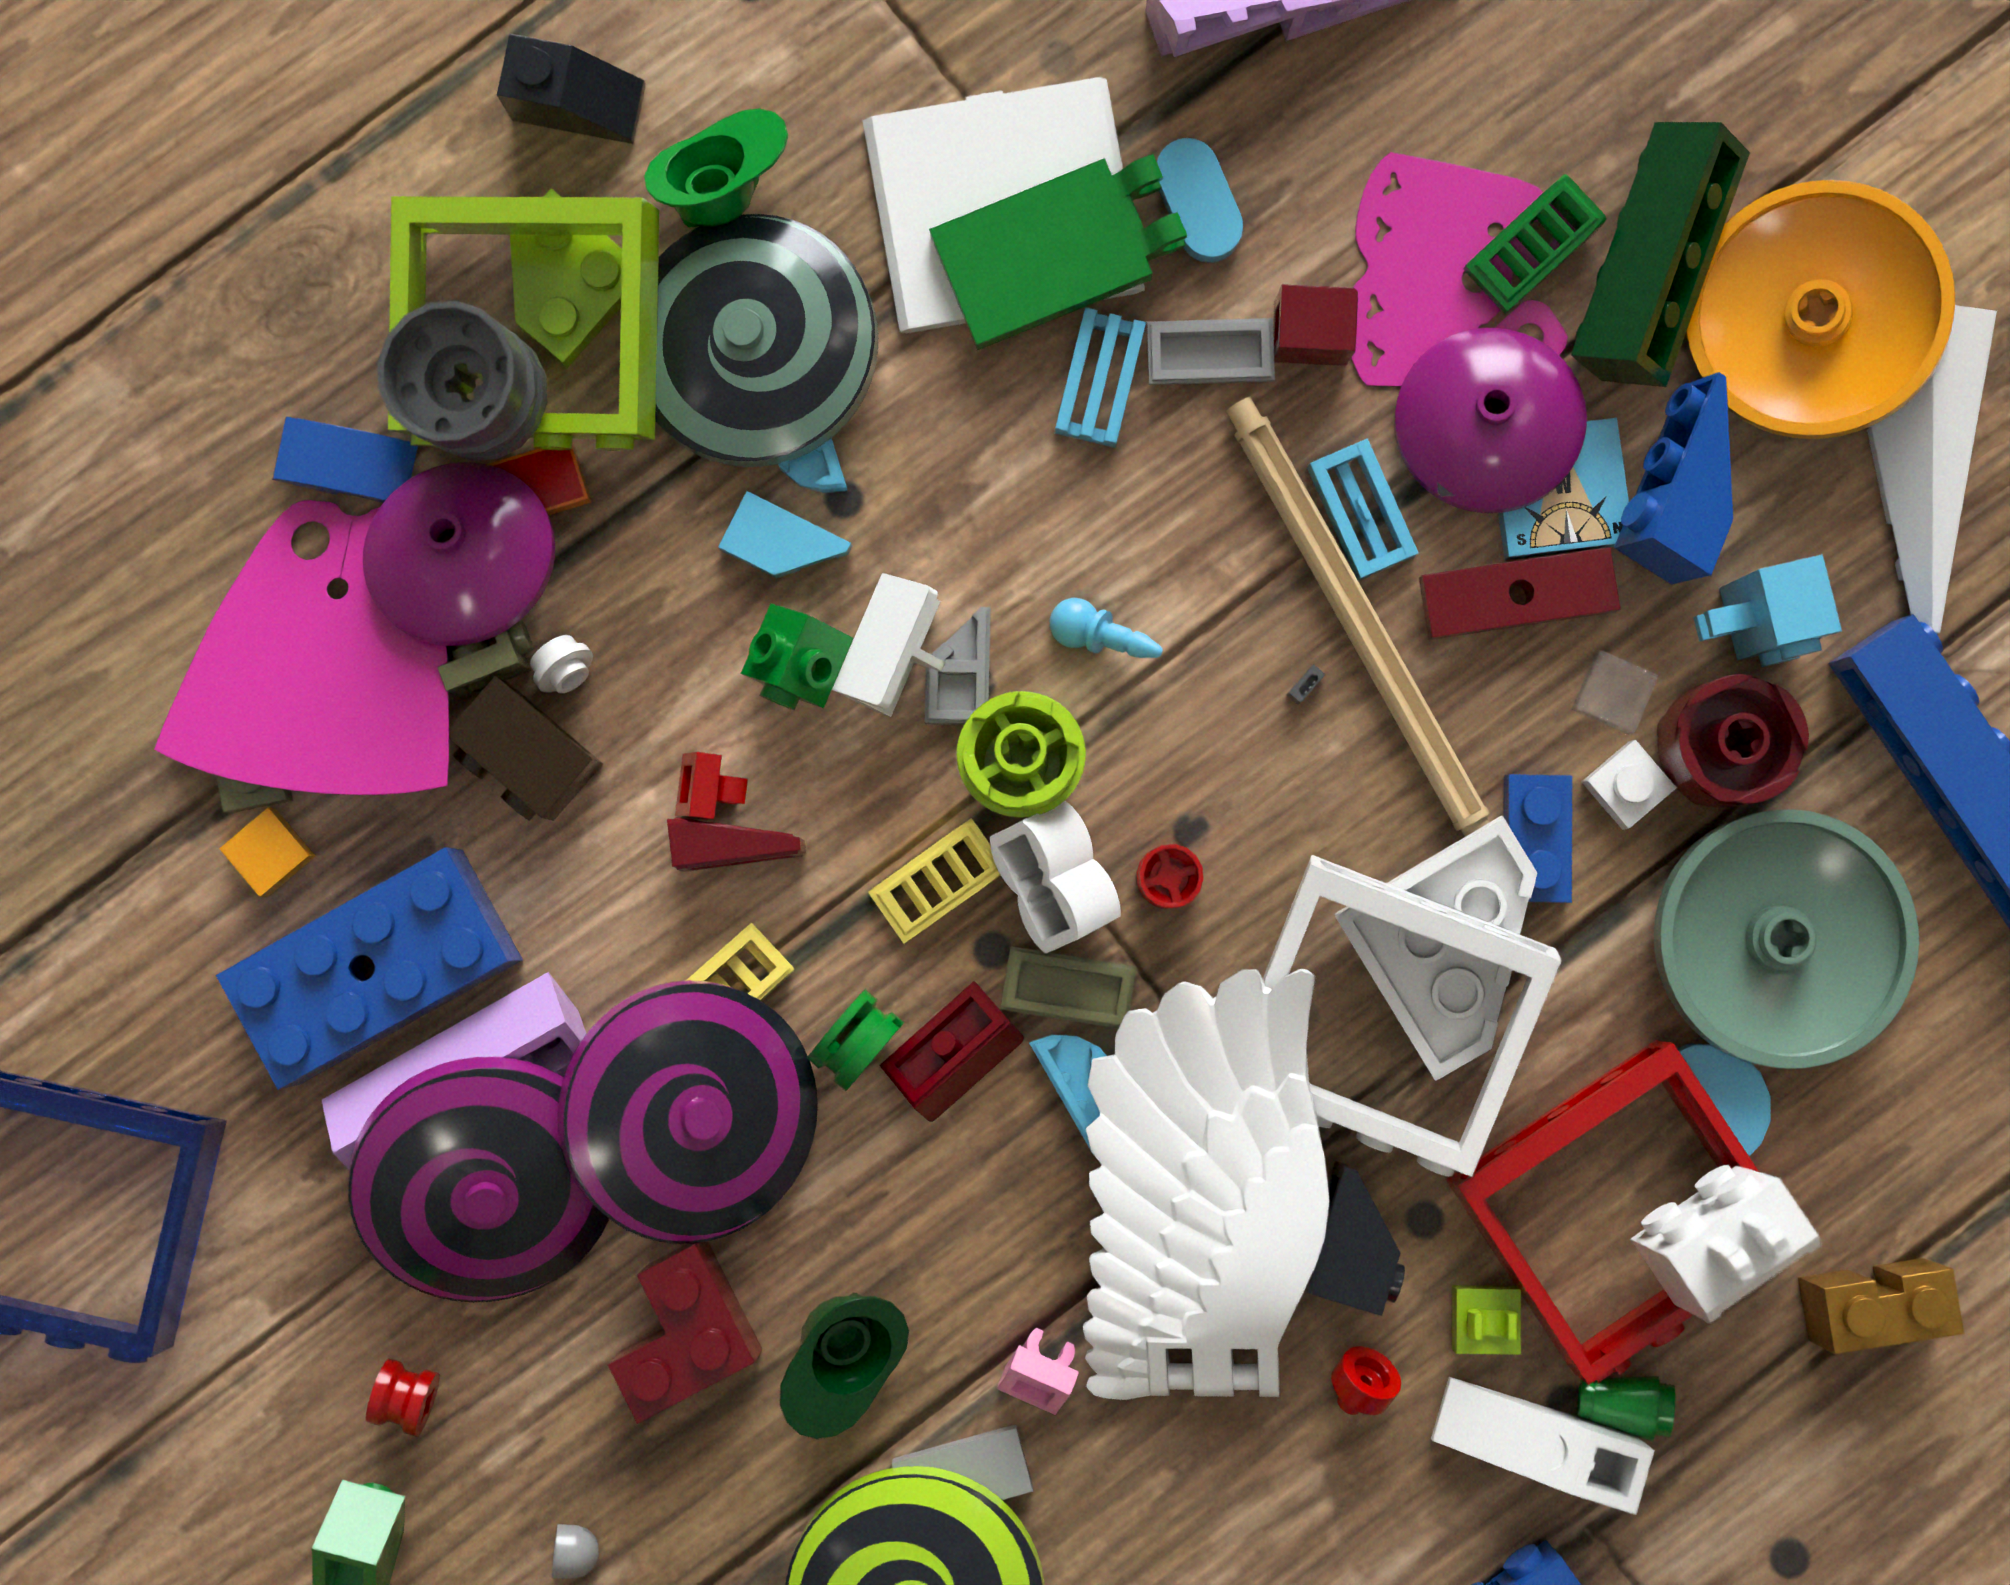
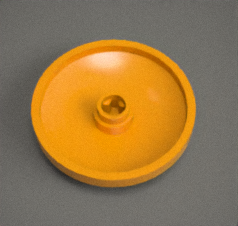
[1687,180,1955,439]

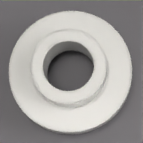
[530,635,593,693]

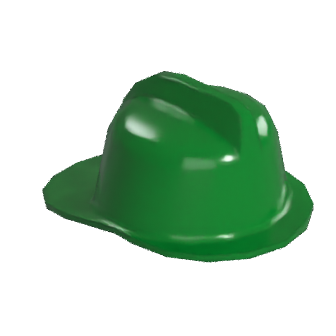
[644,108,788,227]

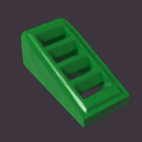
[1463,174,1607,314]

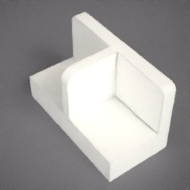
[832,573,945,717]

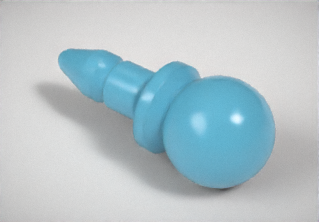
[1050,598,1163,658]

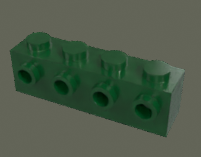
[1571,122,1750,387]

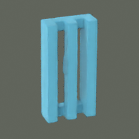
[1055,307,1146,448]
[1307,438,1419,581]

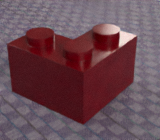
[608,1242,762,1424]

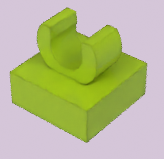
[1452,1285,1521,1355]

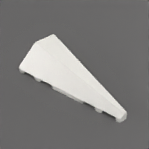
[1867,305,1997,634]

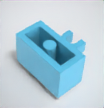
[1693,554,1842,667]

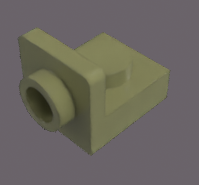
[437,619,533,698]

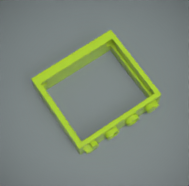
[388,196,660,451]

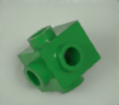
[740,603,854,710]

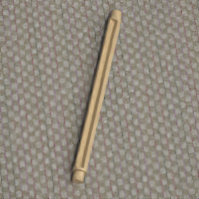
[1226,397,1490,837]

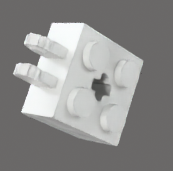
[1630,1165,1822,1323]

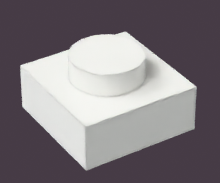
[1582,740,1677,830]

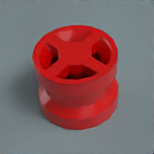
[366,1358,440,1437]

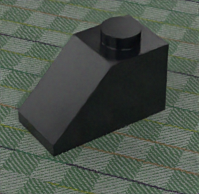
[497,33,646,144]
[1305,1161,1405,1316]

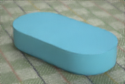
[1157,138,1243,263]

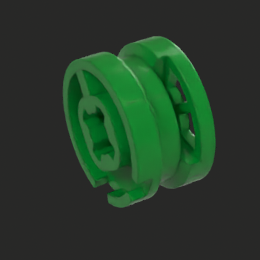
[807,989,904,1092]

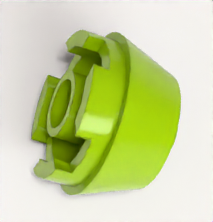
[957,691,1086,818]

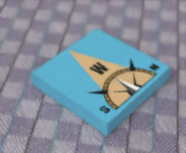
[1498,418,1629,560]

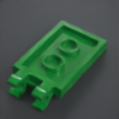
[929,154,1187,351]

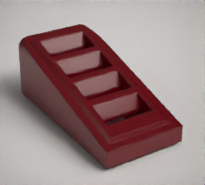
[667,817,806,872]

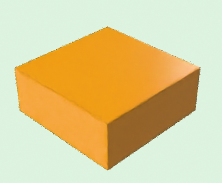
[219,807,316,897]

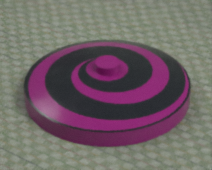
[558,980,818,1244]
[348,1056,609,1302]

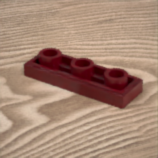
[1419,547,1621,640]

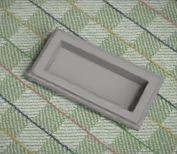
[1147,318,1275,385]

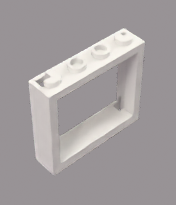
[1263,855,1561,1177]

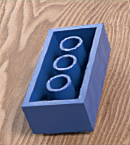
[216,847,523,1090]

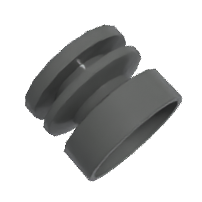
[377,301,547,461]

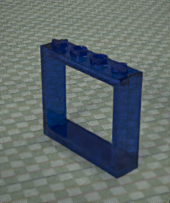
[0,1070,227,1363]

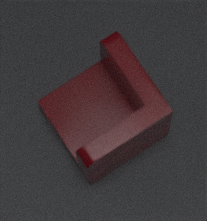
[1273,284,1358,366]

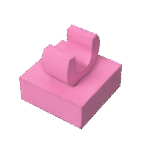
[997,1328,1079,1415]

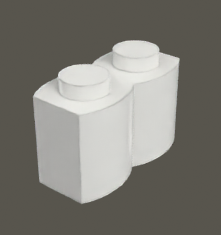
[990,801,1121,954]

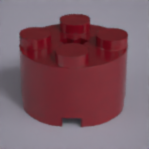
[1657,674,1809,808]

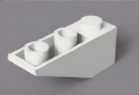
[1431,1377,1655,1515]

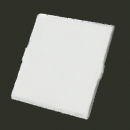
[863,77,1145,333]

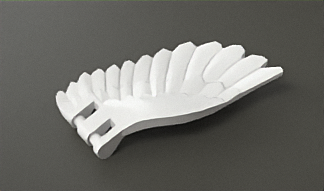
[1083,969,1329,1400]

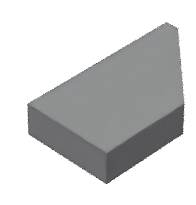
[925,607,990,725]

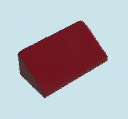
[879,981,1024,1122]

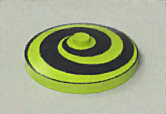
[786,1466,1045,1585]

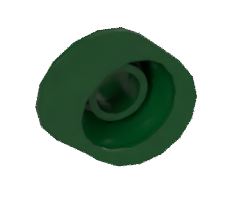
[779,1292,909,1439]

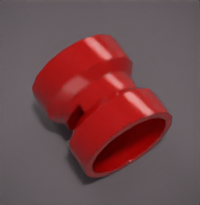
[1136,844,1204,909]

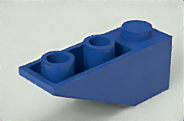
[1614,372,1733,585]

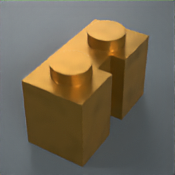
[1798,1258,1965,1354]

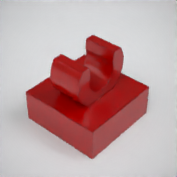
[675,752,748,819]

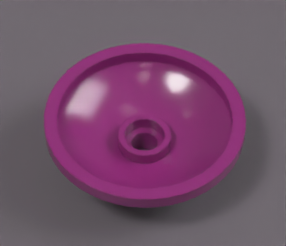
[1394,328,1587,513]
[363,462,555,646]

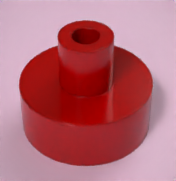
[1331,1346,1401,1415]

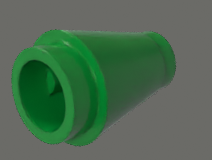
[1577,1376,1676,1442]

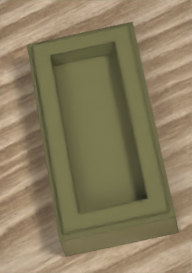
[1000,946,1136,1028]

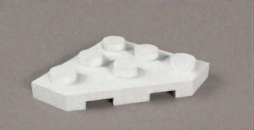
[1335,815,1537,1081]

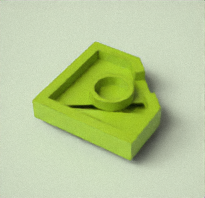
[510,188,622,368]

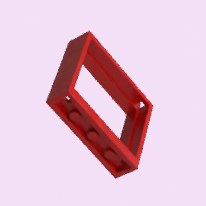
[1445,1040,1760,1385]

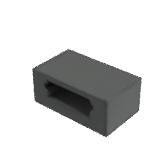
[1286,664,1326,705]

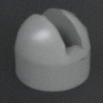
[552,1524,599,1579]

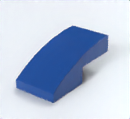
[272,417,418,503]

